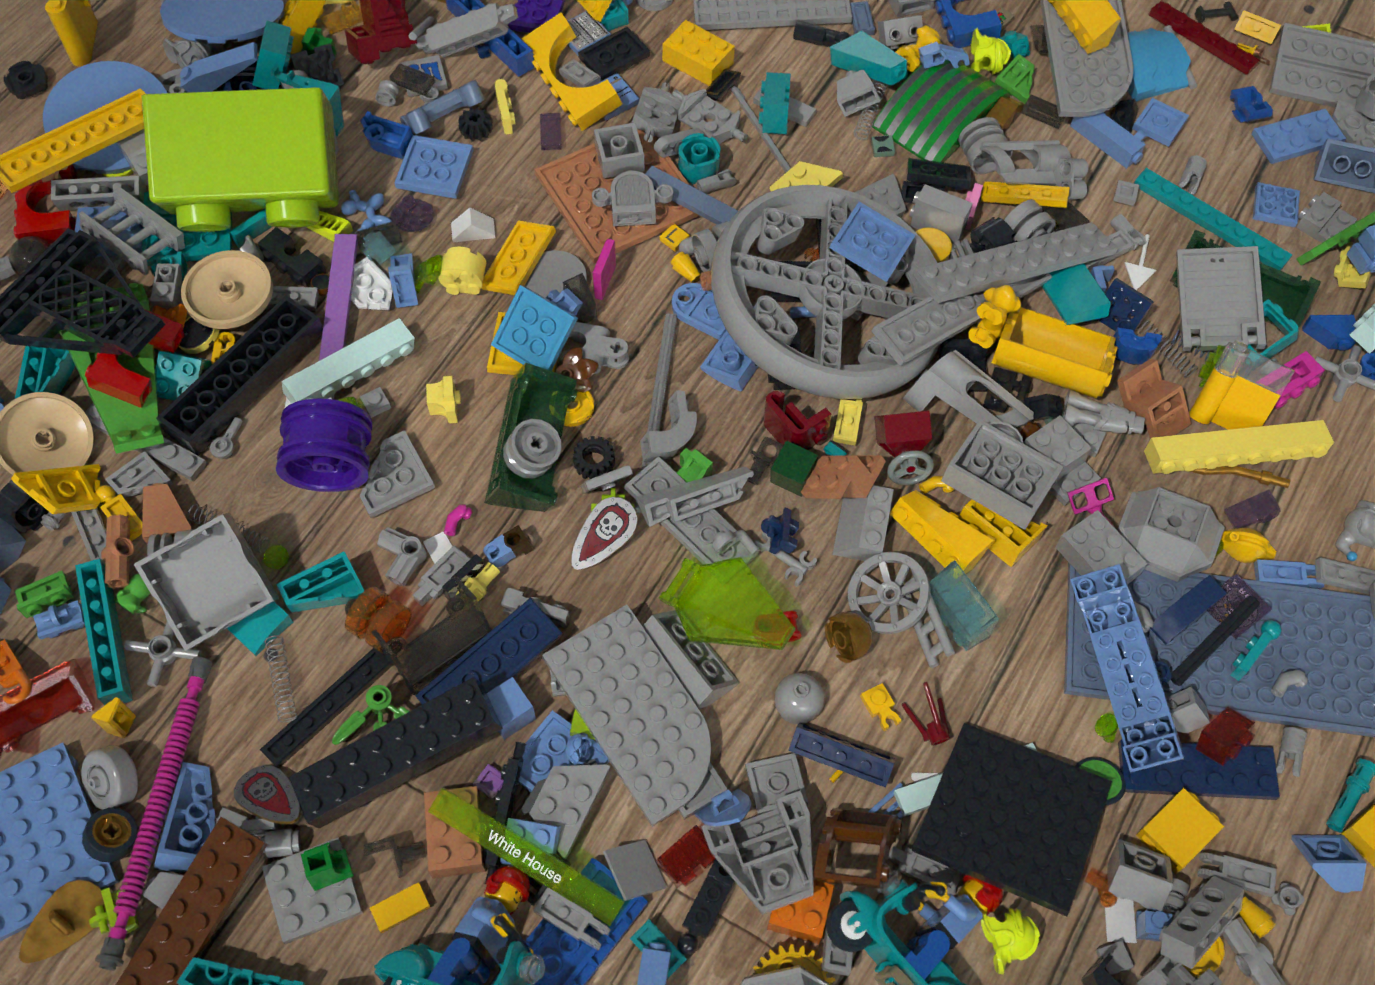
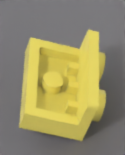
[1334,242,1371,289]

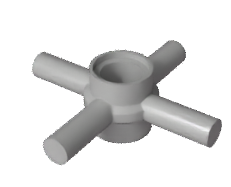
[1315,346,1375,402]
[124,622,201,687]

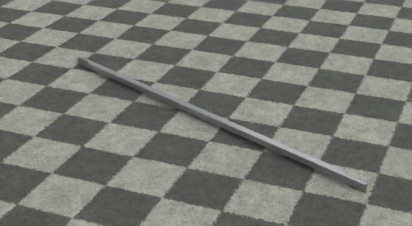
[731,86,889,320]

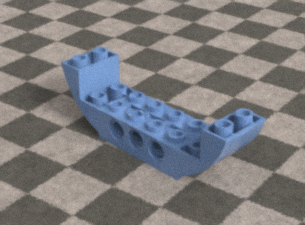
[1070,564,1184,773]

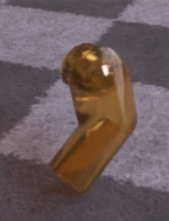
[1085,870,1117,908]

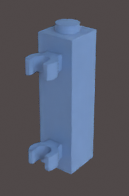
[1070,112,1147,169]

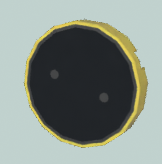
[178,317,219,354]

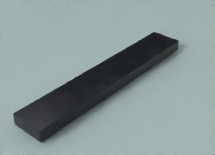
[260,646,393,768]

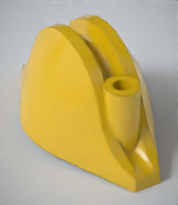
[1219,528,1277,563]

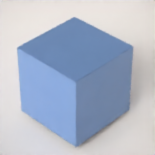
[487,677,536,740]

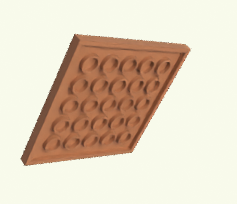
[534,129,700,263]

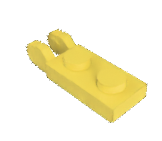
[495,79,515,134]
[833,399,863,446]

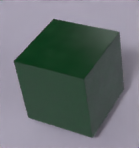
[770,440,818,497]

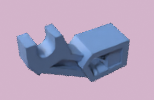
[919,42,969,69]

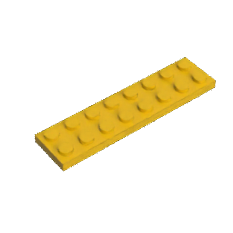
[0,88,146,193]

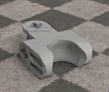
[559,322,629,374]

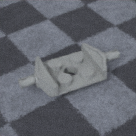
[632,82,682,142]
[672,89,748,144]

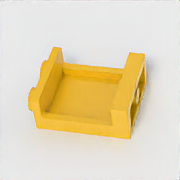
[1136,788,1224,874]

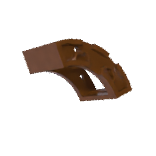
[814,808,902,889]

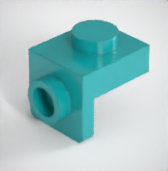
[999,31,1030,60]

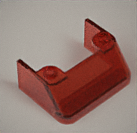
[0,659,95,758]

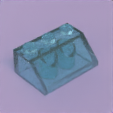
[930,560,999,651]

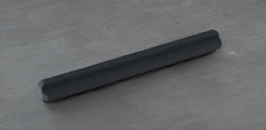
[1170,596,1260,686]

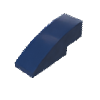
[1150,575,1227,645]

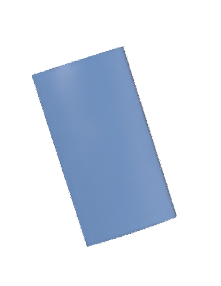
[700,306,758,391]

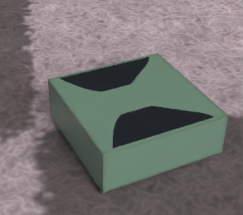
[871,135,895,157]

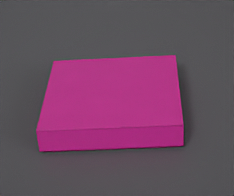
[593,238,616,300]

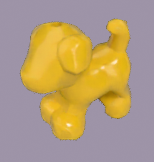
[896,25,942,72]
[968,285,1021,349]

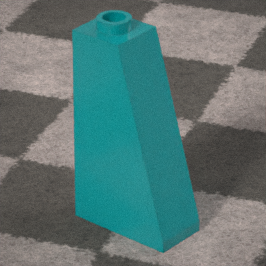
[830,31,907,86]

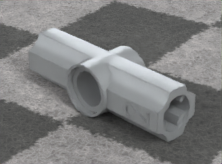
[1222,917,1286,985]

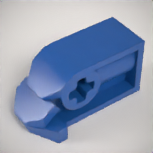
[360,111,413,160]

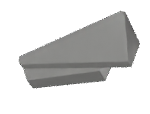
[636,467,754,527]

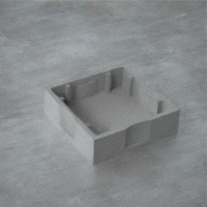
[134,513,279,651]

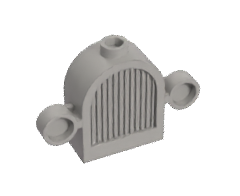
[592,170,673,226]

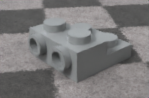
[1296,192,1357,250]

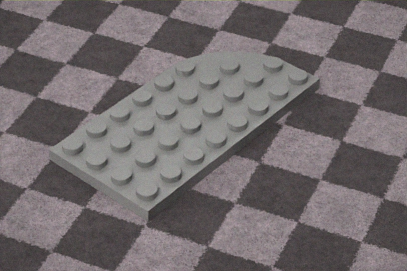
[693,0,852,30]
[542,605,711,827]

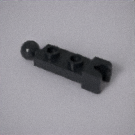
[677,859,735,955]

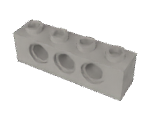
[51,176,146,211]
[1159,876,1244,969]

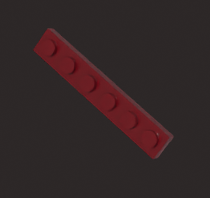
[1149,0,1260,75]

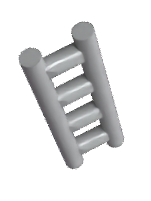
[901,569,955,668]

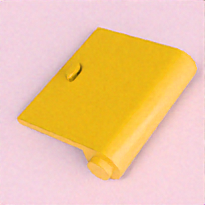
[45,0,98,67]

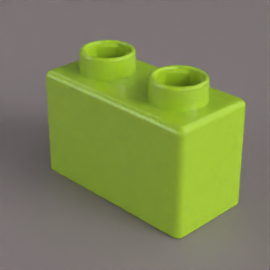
[142,88,339,232]

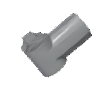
[377,527,427,587]

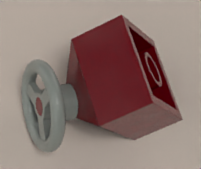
[874,410,934,485]

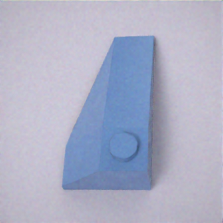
[180,42,258,92]
[154,762,215,873]

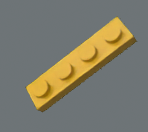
[981,181,1070,208]

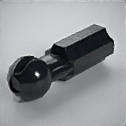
[793,21,851,47]

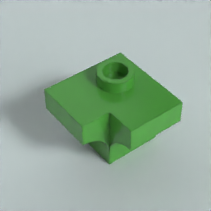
[677,448,713,483]

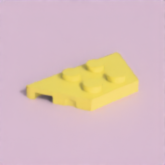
[769,161,843,192]

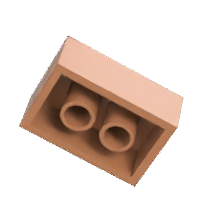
[424,786,486,878]

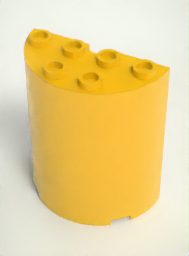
[991,307,1118,399]

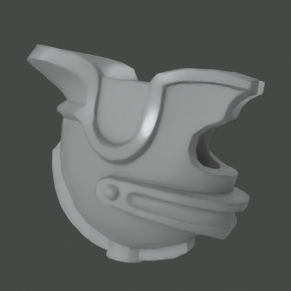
[163,38,212,68]

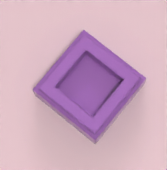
[473,764,504,801]

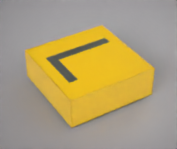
[659,224,690,252]

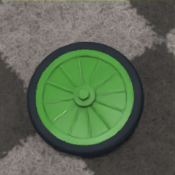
[1075,757,1126,806]

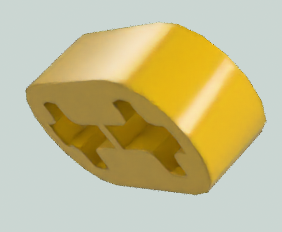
[211,332,237,364]

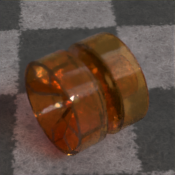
[345,586,412,653]

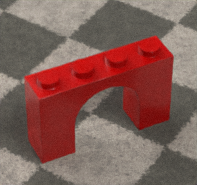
[13,164,77,247]
[85,309,184,408]

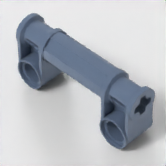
[400,80,485,134]

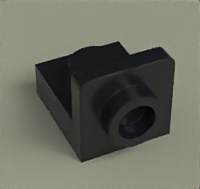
[1025,394,1063,421]

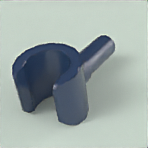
[473,44,491,59]

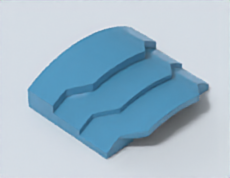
[1127,28,1191,101]

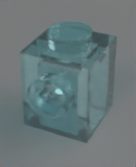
[362,230,396,265]

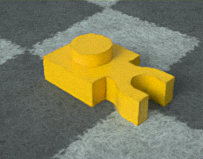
[860,683,901,731]

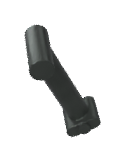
[1194,1,1238,23]

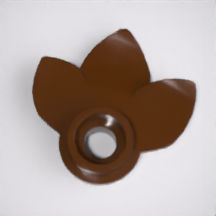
[555,347,599,393]

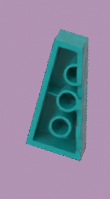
[177,957,305,985]

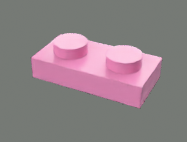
[965,183,983,230]

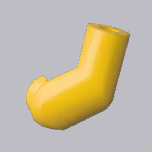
[919,476,954,494]

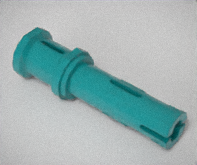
[1326,758,1375,833]

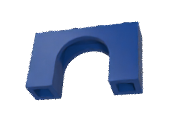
[935,0,1002,48]

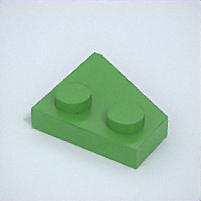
[994,54,1035,104]

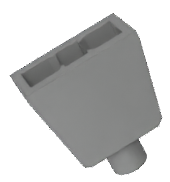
[837,70,880,117]

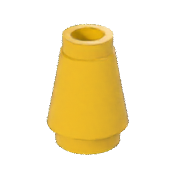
[670,251,701,283]
[1239,896,1276,939]

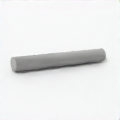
[409,16,434,40]

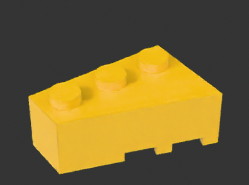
[958,499,1048,567]

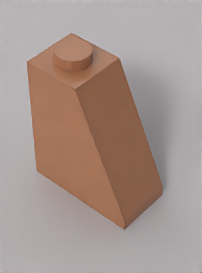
[142,483,193,544]

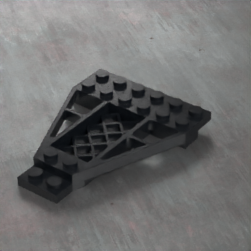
[0,228,165,358]

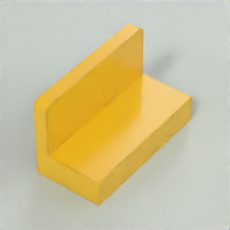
[1234,11,1281,44]

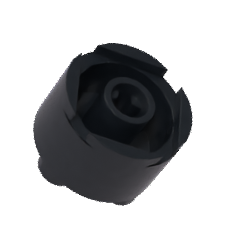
[969,217,1018,253]
[0,480,49,532]

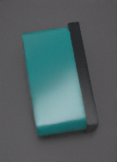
[823,440,848,456]

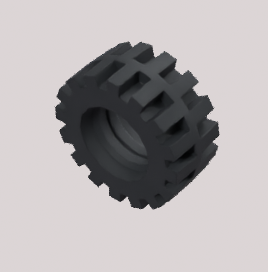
[573,436,615,479]

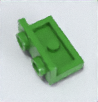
[15,570,74,618]

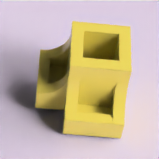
[426,376,461,423]

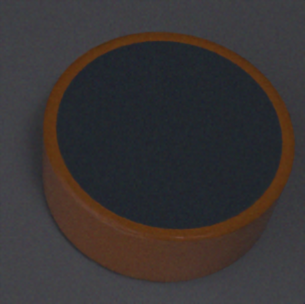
[311,274,330,295]

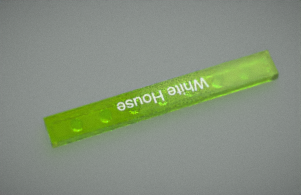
[428,788,625,926]

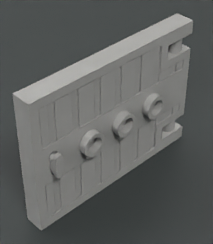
[1176,246,1266,351]

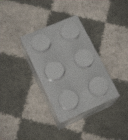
[1055,510,1148,584]

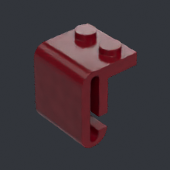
[763,391,832,450]

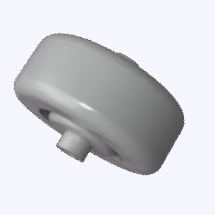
[81,745,138,810]

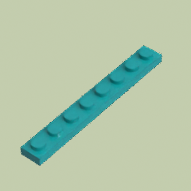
[1134,168,1293,273]

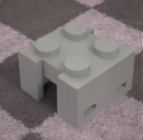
[1137,955,1223,985]

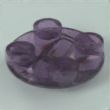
[390,195,434,232]

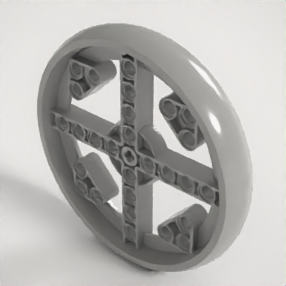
[711,185,941,399]

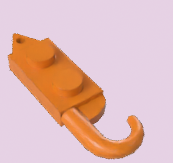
[0,639,32,704]

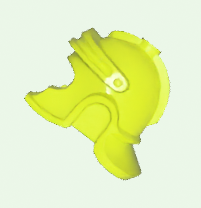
[971,28,1011,74]
[981,908,1040,975]

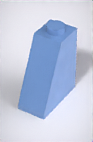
[637,942,671,985]

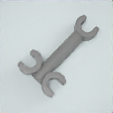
[755,532,817,587]

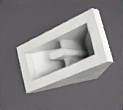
[451,208,496,242]

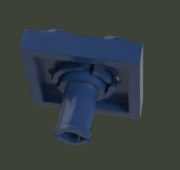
[1097,278,1154,332]

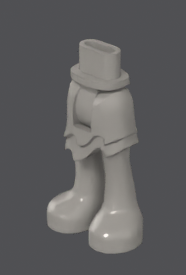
[1062,390,1145,435]

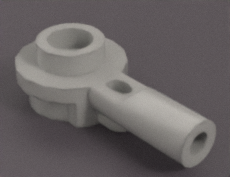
[210,417,243,459]

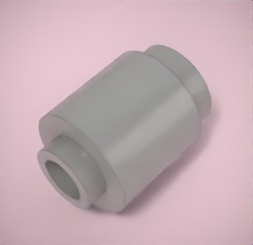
[261,828,301,858]

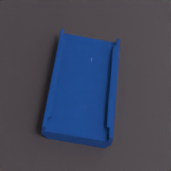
[490,858,648,985]

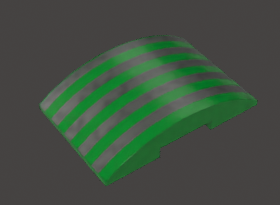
[872,60,1010,163]

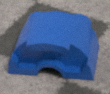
[1230,86,1273,122]
[1113,327,1162,364]

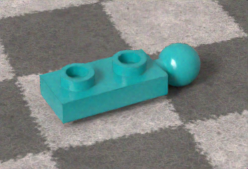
[1230,620,1282,681]

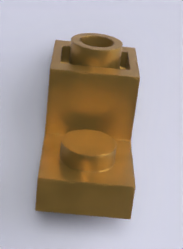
[986,96,1025,129]

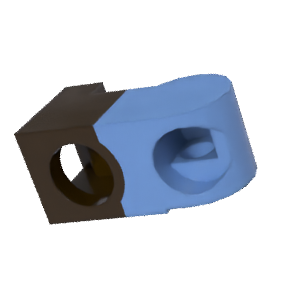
[483,525,533,568]

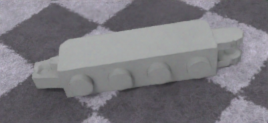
[415,3,518,57]

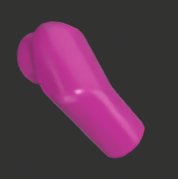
[444,504,472,536]

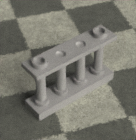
[79,187,185,275]

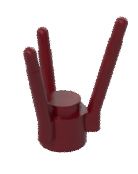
[902,682,950,746]

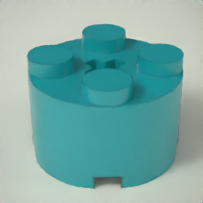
[678,133,721,184]

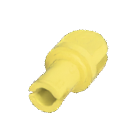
[455,562,500,610]

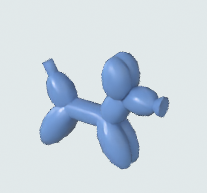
[341,190,393,234]

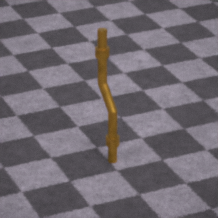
[1147,460,1290,488]

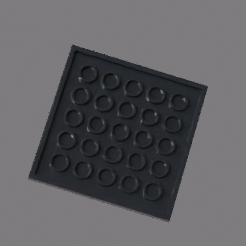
[912,723,1112,917]

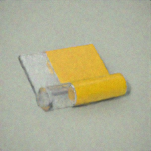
[1189,340,1295,430]

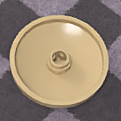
[181,250,273,329]
[0,392,94,476]

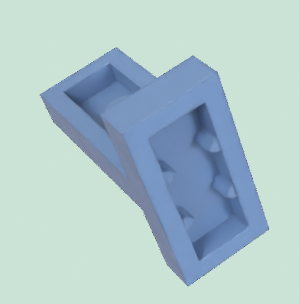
[388,253,418,308]

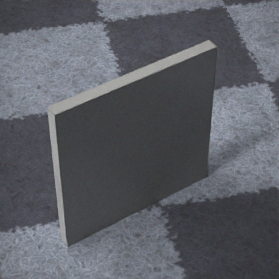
[603,840,667,901]

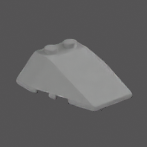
[701,791,814,914]

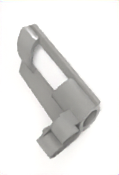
[979,140,1088,200]
[903,350,1034,428]

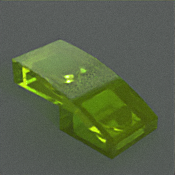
[414,254,443,294]

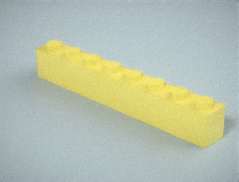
[1144,420,1334,474]

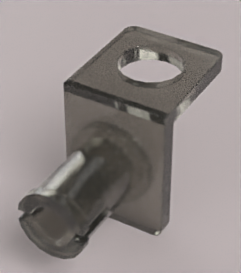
[747,437,784,485]
[363,836,426,878]

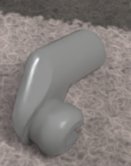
[1133,600,1154,633]
[1271,670,1308,697]

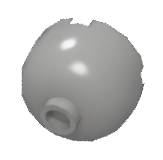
[774,673,824,724]

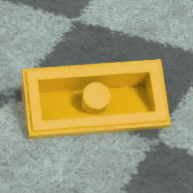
[91,697,136,738]

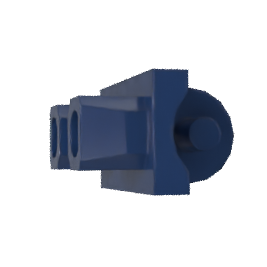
[761,507,799,554]

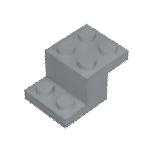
[1024,416,1101,506]

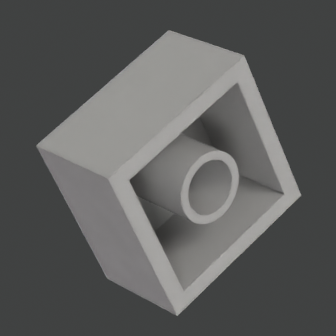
[594,122,645,178]
[1107,839,1173,911]

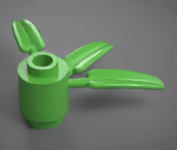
[332,685,410,745]

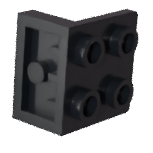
[939,339,988,392]

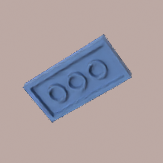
[1251,109,1346,164]

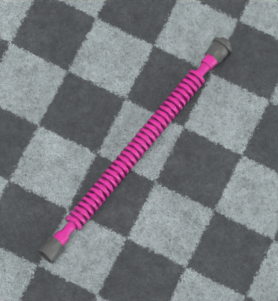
[95,657,213,971]

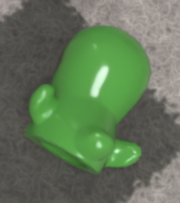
[114,573,151,614]

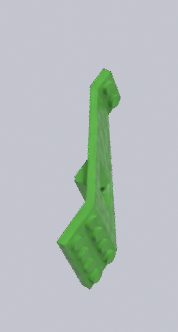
[52,283,164,454]

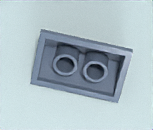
[1313,138,1375,193]

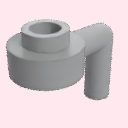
[712,530,760,556]

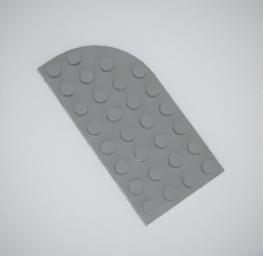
[1040,0,1133,117]

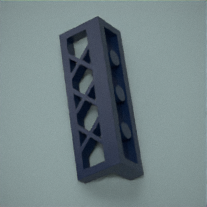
[788,723,895,788]

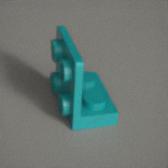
[156,351,213,400]

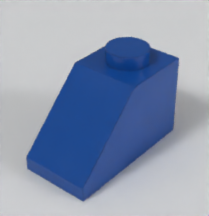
[1302,315,1356,351]

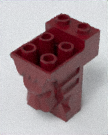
[345,0,417,64]

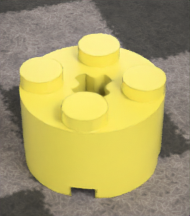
[438,247,486,295]

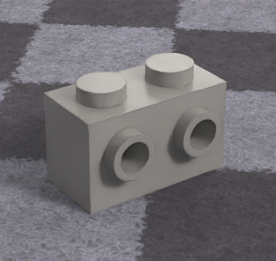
[878,15,923,49]

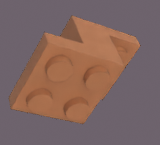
[1117,359,1191,439]
[801,455,886,499]

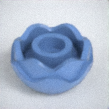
[566,733,592,765]

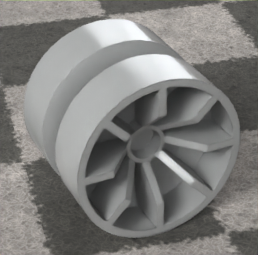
[691,221,728,272]

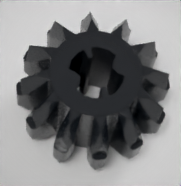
[458,107,493,142]

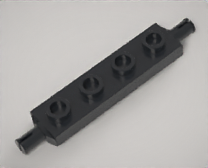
[483,742,526,884]

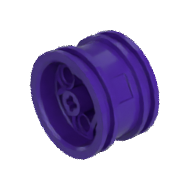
[276,398,373,492]

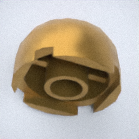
[825,612,872,663]

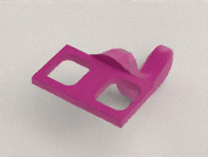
[1067,477,1115,528]

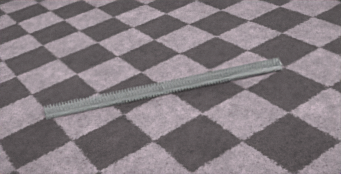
[635,313,677,513]

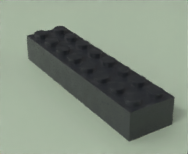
[156,295,323,456]
[289,677,503,829]

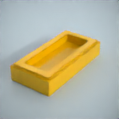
[370,882,431,934]

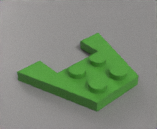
[1296,211,1375,265]

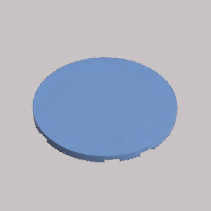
[160,0,285,44]
[43,61,167,174]

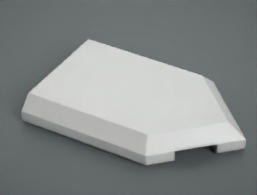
[351,256,393,310]

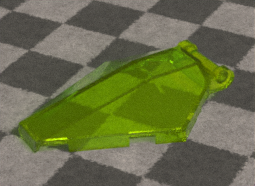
[658,557,796,650]

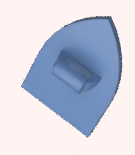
[694,789,751,826]

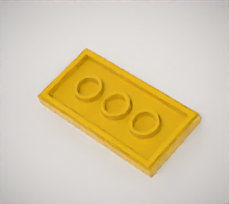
[481,221,556,295]

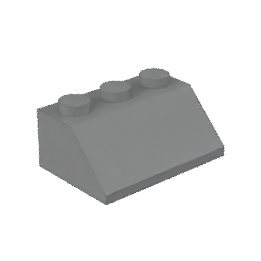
[832,485,894,561]

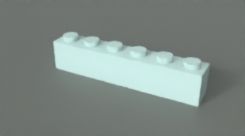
[282,318,415,404]

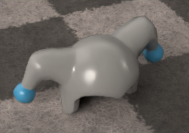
[1335,500,1375,562]

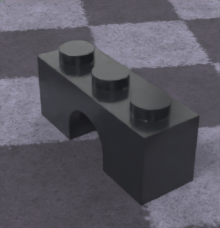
[258,227,327,287]

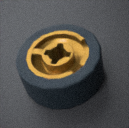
[82,808,138,862]

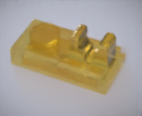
[320,0,363,35]

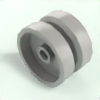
[1004,199,1056,242]
[503,419,561,478]

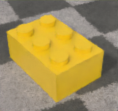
[662,20,735,86]

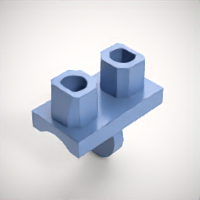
[33,600,85,640]

